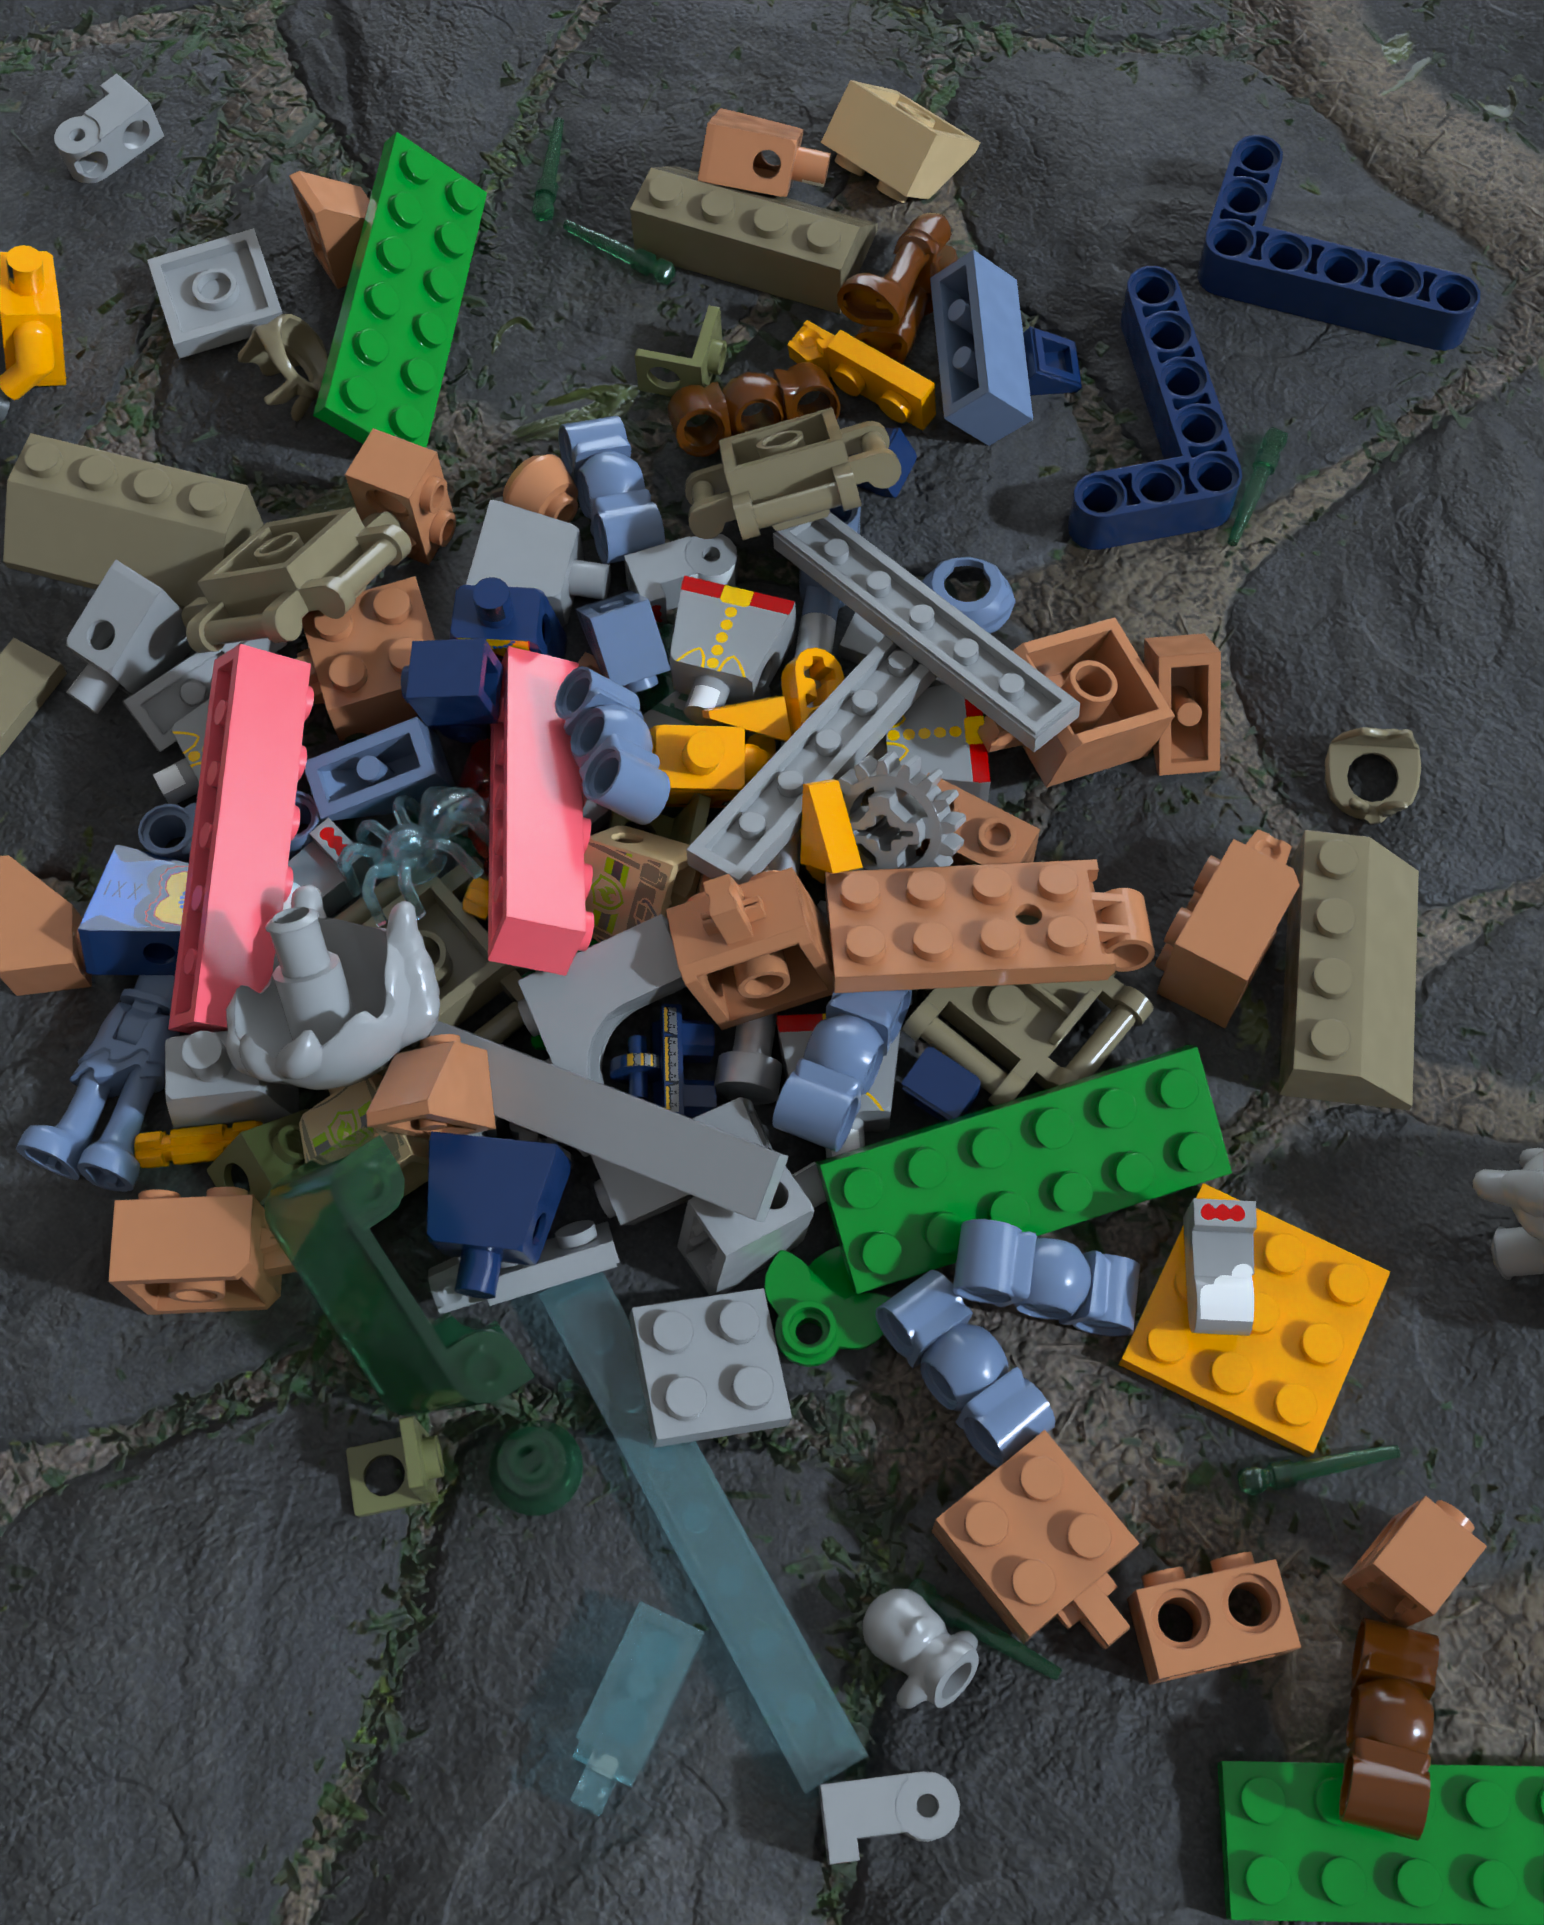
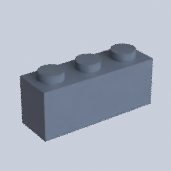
[930,250,1033,446]

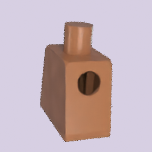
[698,108,831,197]

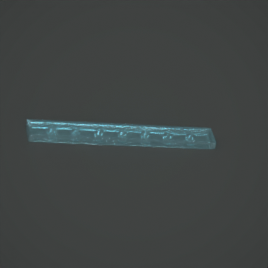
[538,1271,868,1795]

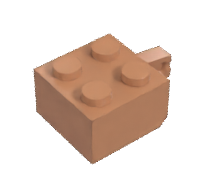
[295,576,435,742]
[977,617,1175,788]
[1155,830,1300,1028]
[666,867,834,1030]
[108,1187,322,1315]
[932,1430,1140,1649]

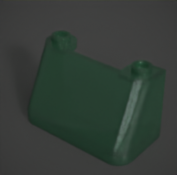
[264,1125,535,1416]

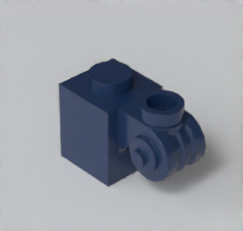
[401,638,504,743]

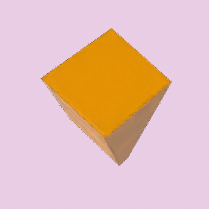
[701,696,791,742]
[800,779,863,874]

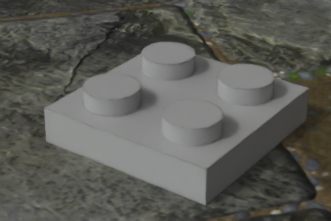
[147,228,283,359]
[629,1288,792,1448]

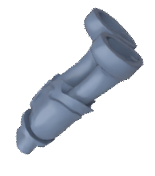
[16,975,180,1192]

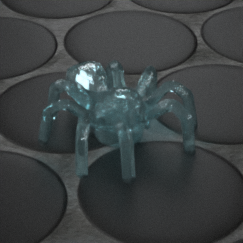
[337,785,490,927]

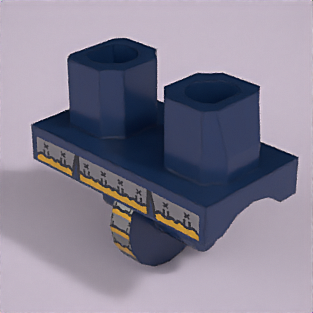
[610,1004,717,1119]

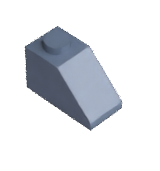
[575,590,671,693]
[305,717,457,821]

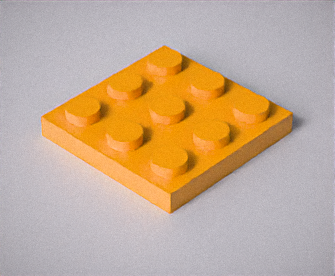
[1119,1183,1390,1458]

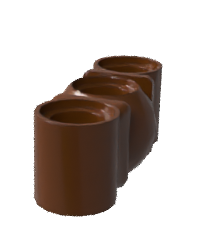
[668,362,840,457]
[1339,1617,1439,1841]

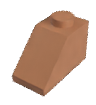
[289,171,370,289]
[1144,633,1221,776]
[0,855,92,996]
[366,1034,496,1140]

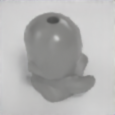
[862,1589,979,1709]

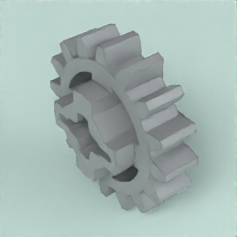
[838,751,966,871]

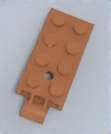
[825,859,1155,993]

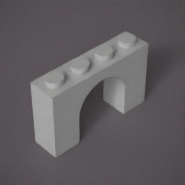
[518,914,773,1225]

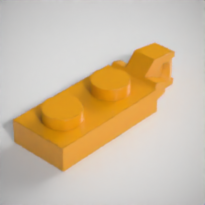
[787,320,936,431]

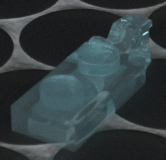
[570,1601,705,1816]

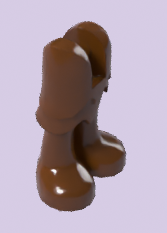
[837,213,958,364]

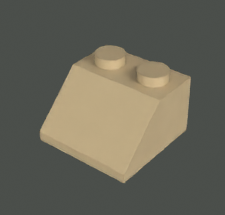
[821,80,981,203]

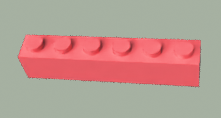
[168,644,314,1034]
[488,646,594,976]

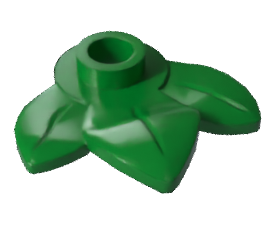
[765,1246,891,1367]

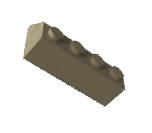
[630,166,878,314]
[3,433,264,611]
[1279,830,1419,1111]

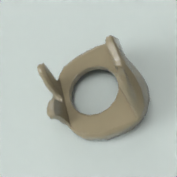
[238,314,328,422]
[1324,727,1421,825]

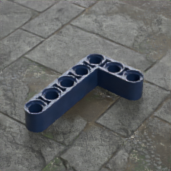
[1197,135,1480,351]
[1068,266,1242,550]

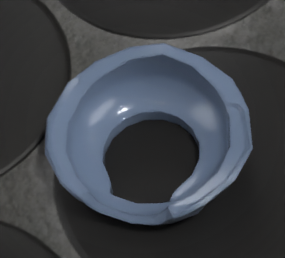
[922,556,1016,634]

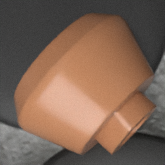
[503,454,578,523]

